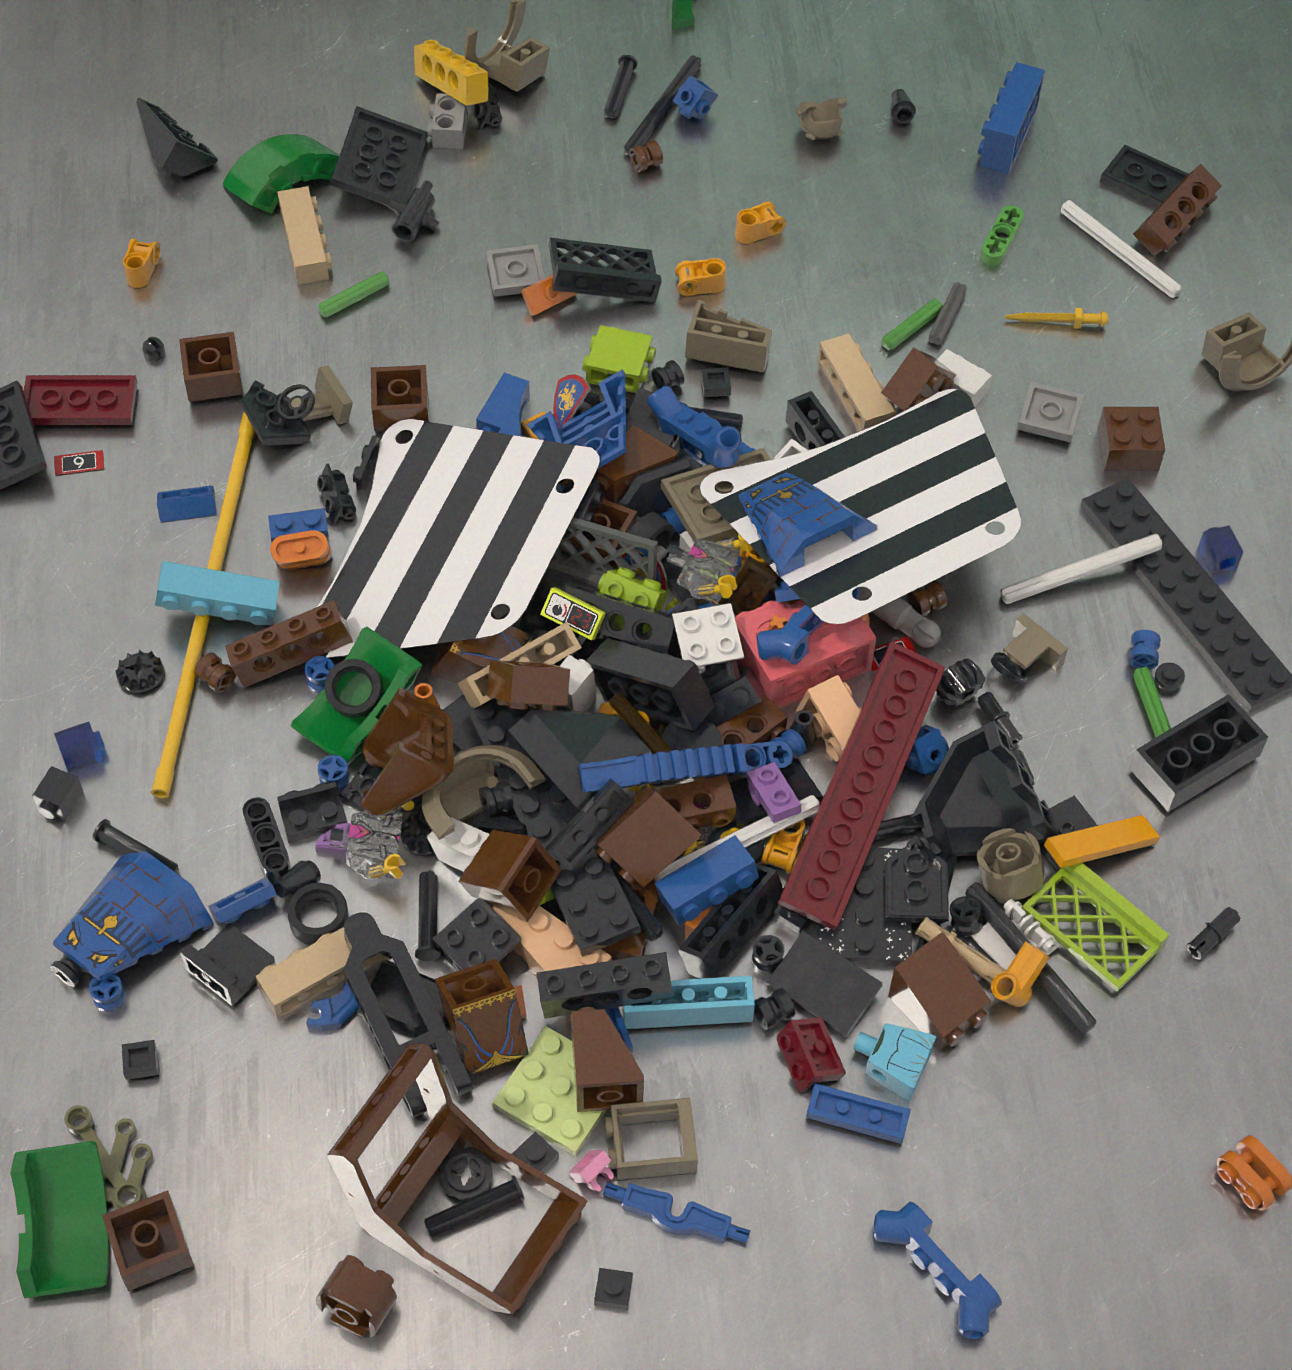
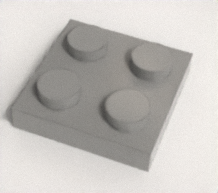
[486,244,545,297]
[1017,382,1084,443]

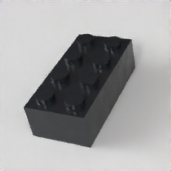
[586,638,715,731]
[1129,694,1268,812]

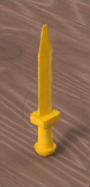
[1005,307,1109,329]

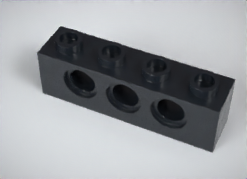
[785,391,845,450]
[565,585,678,654]
[678,863,784,978]
[537,952,673,1019]

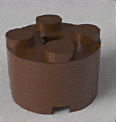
[315,1255,397,1337]

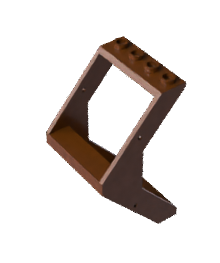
[327,1044,588,1314]

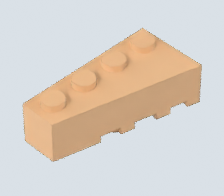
[796,675,861,762]
[492,906,612,1017]

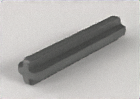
[928,282,967,345]

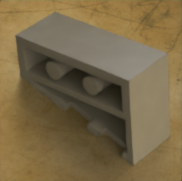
[685,299,772,372]

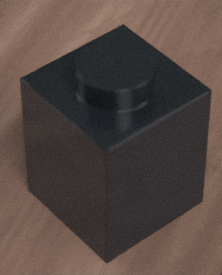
[32,766,83,821]

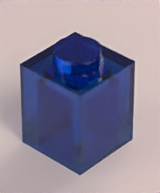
[1197,525,1244,575]
[54,721,105,773]

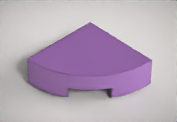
[315,823,351,855]

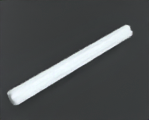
[1061,200,1182,298]
[1000,534,1162,604]
[655,795,820,882]

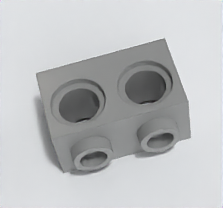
[428,93,468,149]

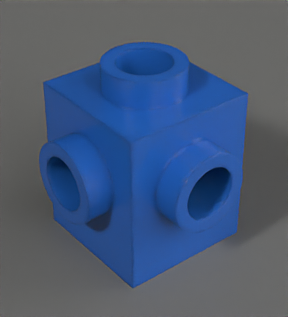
[673,75,718,120]
[906,725,949,775]

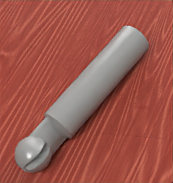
[857,587,941,648]

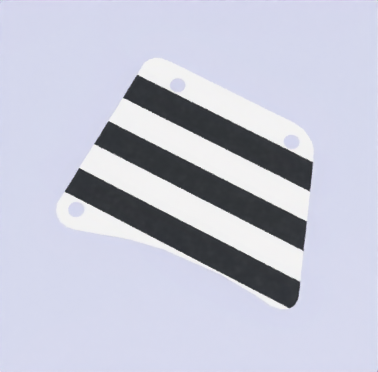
[700,389,1021,624]
[317,419,600,658]

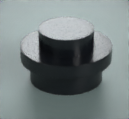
[1155,662,1185,691]

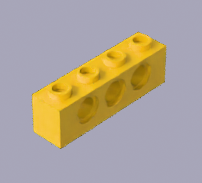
[414,40,488,106]

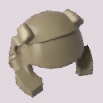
[796,97,847,140]

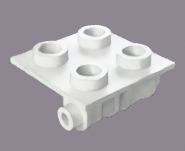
[672,603,744,674]
[971,899,1060,970]

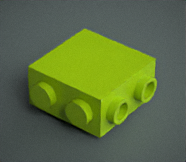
[582,325,656,393]
[598,567,668,647]

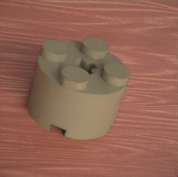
[977,828,1044,903]

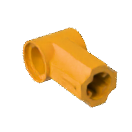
[991,941,1050,1007]

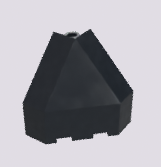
[508,707,650,811]
[911,721,1058,856]

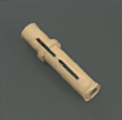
[915,917,1006,984]

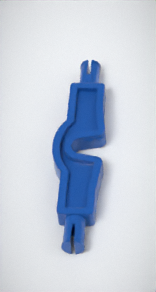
[603,1182,751,1244]

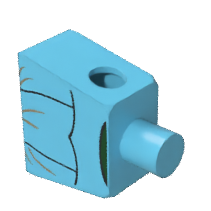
[853,1023,936,1101]

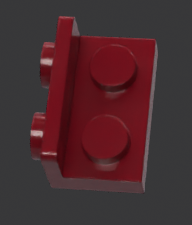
[776,1017,846,1092]

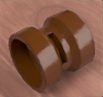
[629,140,663,172]
[907,581,947,616]
[194,652,236,693]

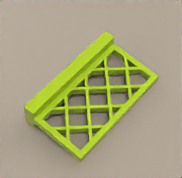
[1021,863,1170,992]

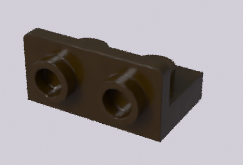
[718,556,781,616]

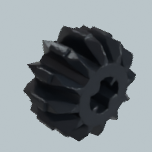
[936,658,986,707]

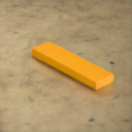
[1044,815,1160,868]

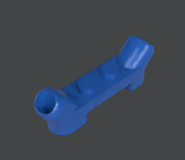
[647,386,742,468]
[757,587,861,665]
[873,1201,1002,1339]

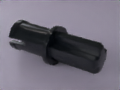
[978,692,1023,745]
[1186,907,1241,960]

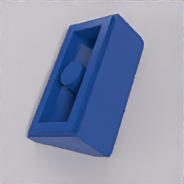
[157,485,216,522]

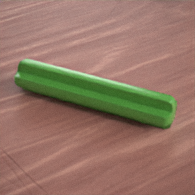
[318,271,390,318]
[881,298,943,351]
[1133,667,1171,737]

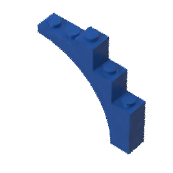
[476,372,565,493]

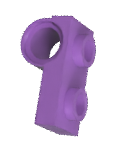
[747,762,801,823]

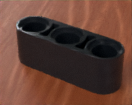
[242,797,291,885]

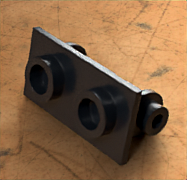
[474,84,502,130]
[317,464,356,525]

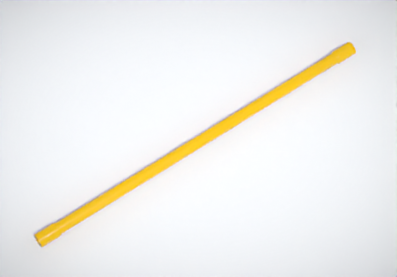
[151,412,256,798]

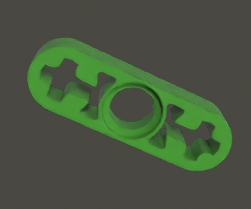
[980,205,1024,266]

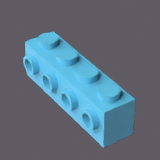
[155,561,280,626]
[623,976,755,1029]

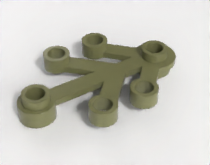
[64,1105,153,1210]

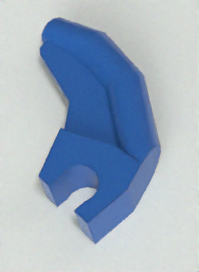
[306,971,367,1031]

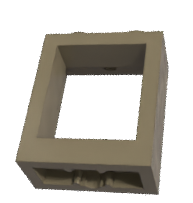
[605,1098,698,1180]

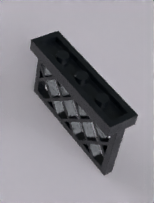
[548,237,662,302]

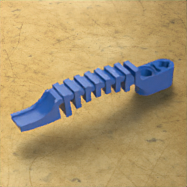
[579,741,792,793]

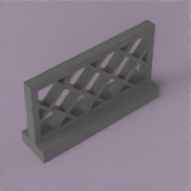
[547,517,660,588]

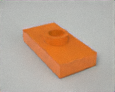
[521,275,578,315]

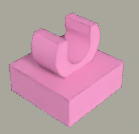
[568,1150,614,1192]

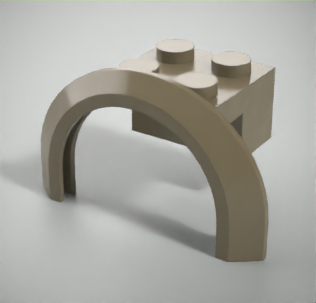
[464,0,550,92]
[1201,312,1292,392]
[422,745,546,840]

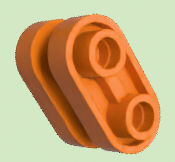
[270,530,332,570]
[1217,1135,1292,1211]

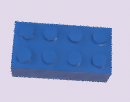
[978,62,1045,174]

